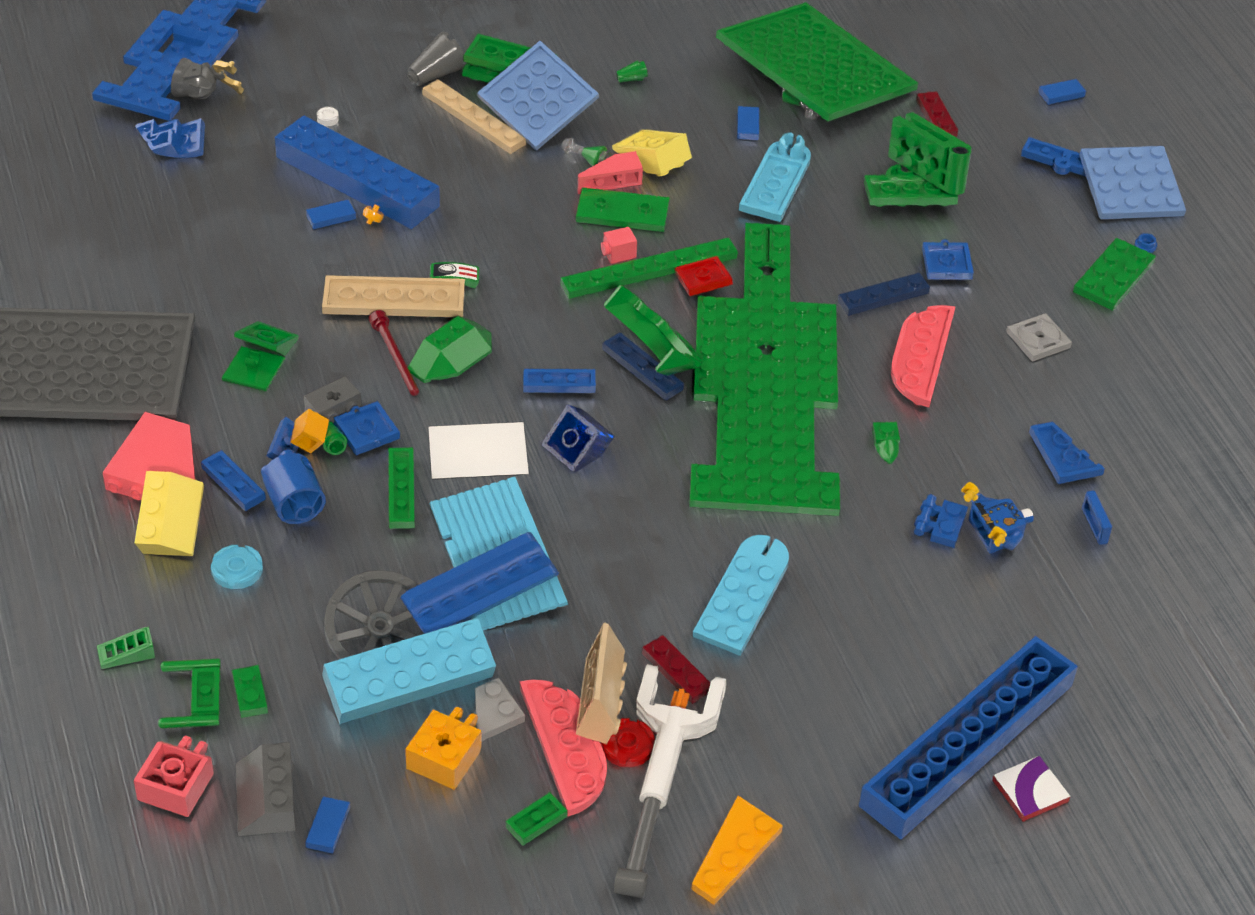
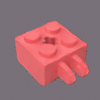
[134,736,214,817]

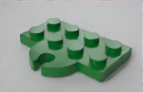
[864,164,958,207]

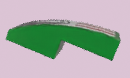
[429,262,479,289]

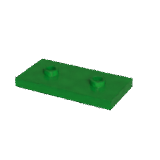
[576,187,670,232]

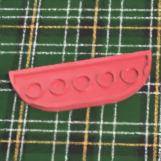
[891,305,955,407]
[520,680,607,817]

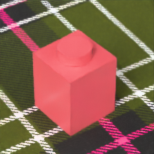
[601,227,637,264]

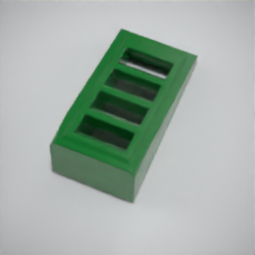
[97,627,155,669]

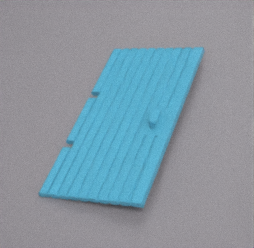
[429,477,568,631]

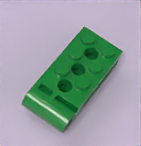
[462,34,557,83]
[888,112,972,195]

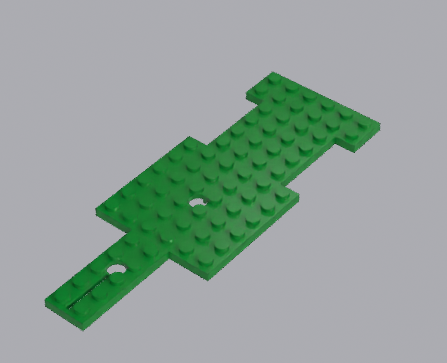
[689,223,840,516]

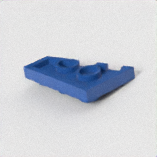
[1029,422,1105,484]

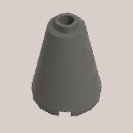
[407,32,466,86]

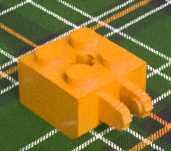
[405,707,482,790]

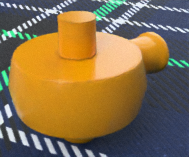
[362,204,384,225]

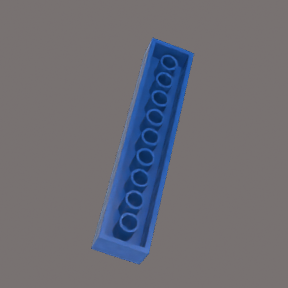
[859,636,1078,840]

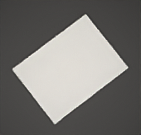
[429,422,529,479]

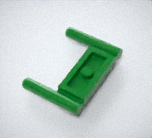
[158,658,221,729]

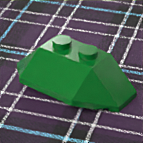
[408,316,492,383]

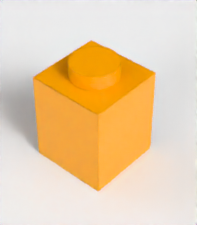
[290,409,329,453]

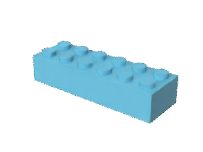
[322,618,496,724]

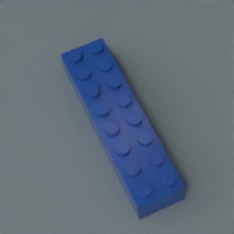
[275,115,440,230]

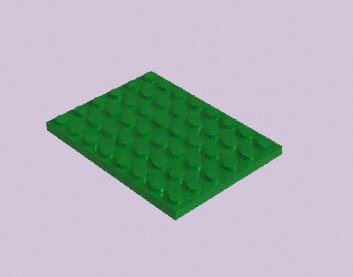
[716,2,919,121]

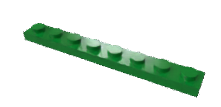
[561,237,738,299]

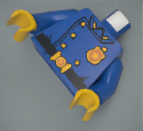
[961,482,1034,554]

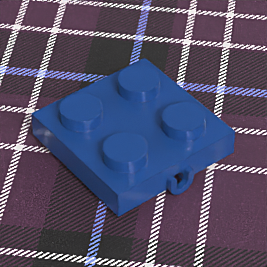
[922,239,974,280]
[334,401,400,455]

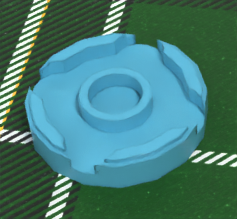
[211,545,263,589]

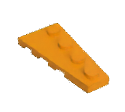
[691,796,783,905]

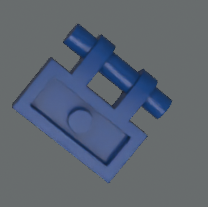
[914,494,968,548]

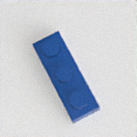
[523,369,596,393]
[201,450,266,511]

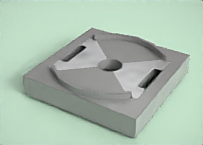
[1006,313,1072,362]

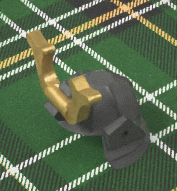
[171,58,244,100]

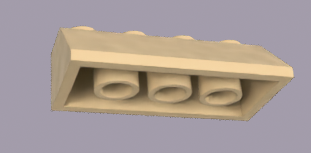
[576,623,627,744]

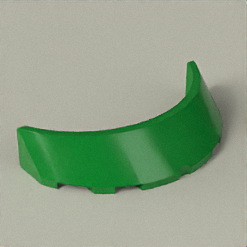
[604,285,703,376]

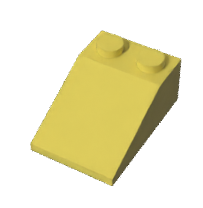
[612,129,692,176]

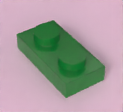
[232,665,268,718]
[506,792,568,846]

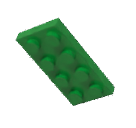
[1073,238,1156,311]

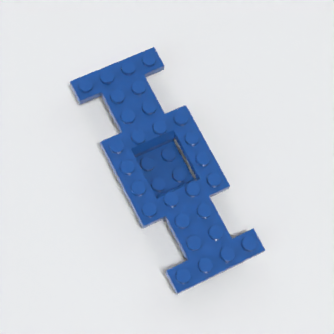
[92,0,266,121]

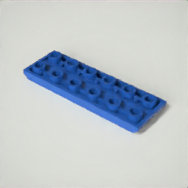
[400,532,559,634]

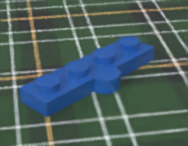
[1021,137,1086,176]

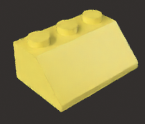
[135,471,204,556]

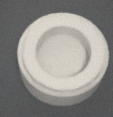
[317,107,339,127]

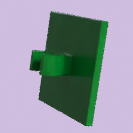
[222,346,285,391]

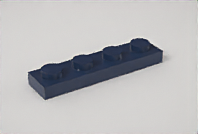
[838,273,930,316]
[602,332,684,401]

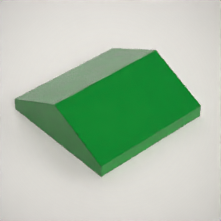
[234,321,299,356]

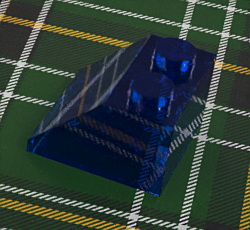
[541,404,615,473]

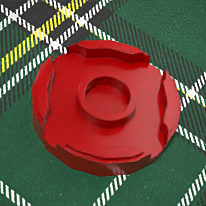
[601,718,655,768]

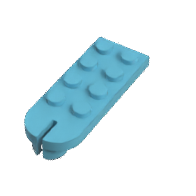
[739,132,811,222]
[693,535,789,656]

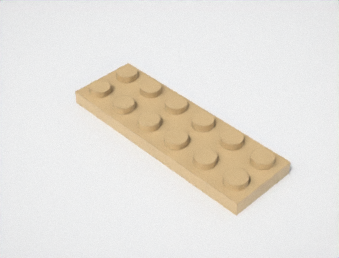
[322,275,465,317]

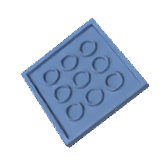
[477,41,599,151]
[1079,146,1186,219]

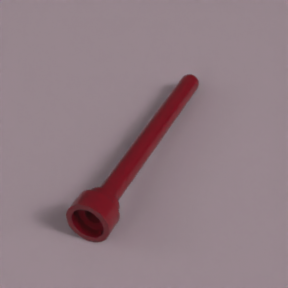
[369,310,419,396]

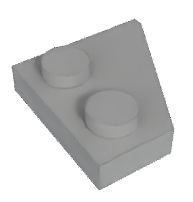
[475,678,525,741]

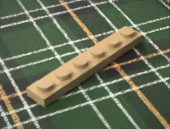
[422,79,526,154]

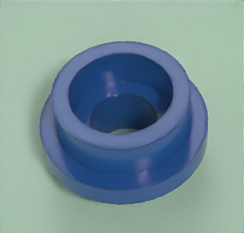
[1135,233,1157,253]

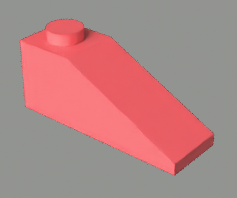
[577,151,643,194]

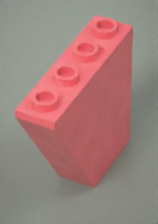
[102,412,196,500]

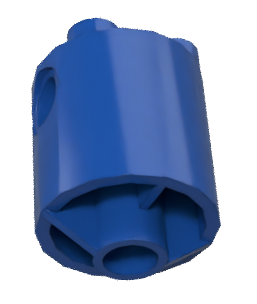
[261,450,326,524]

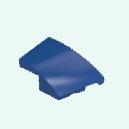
[136,118,205,158]

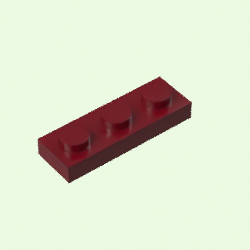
[916,91,958,137]
[642,635,711,704]

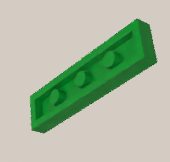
[388,447,415,529]

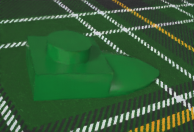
[872,422,900,464]

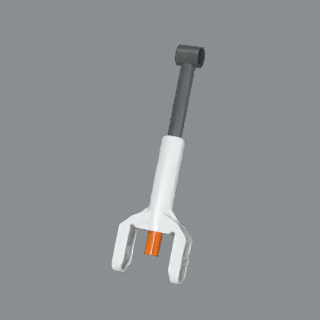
[614,664,726,898]

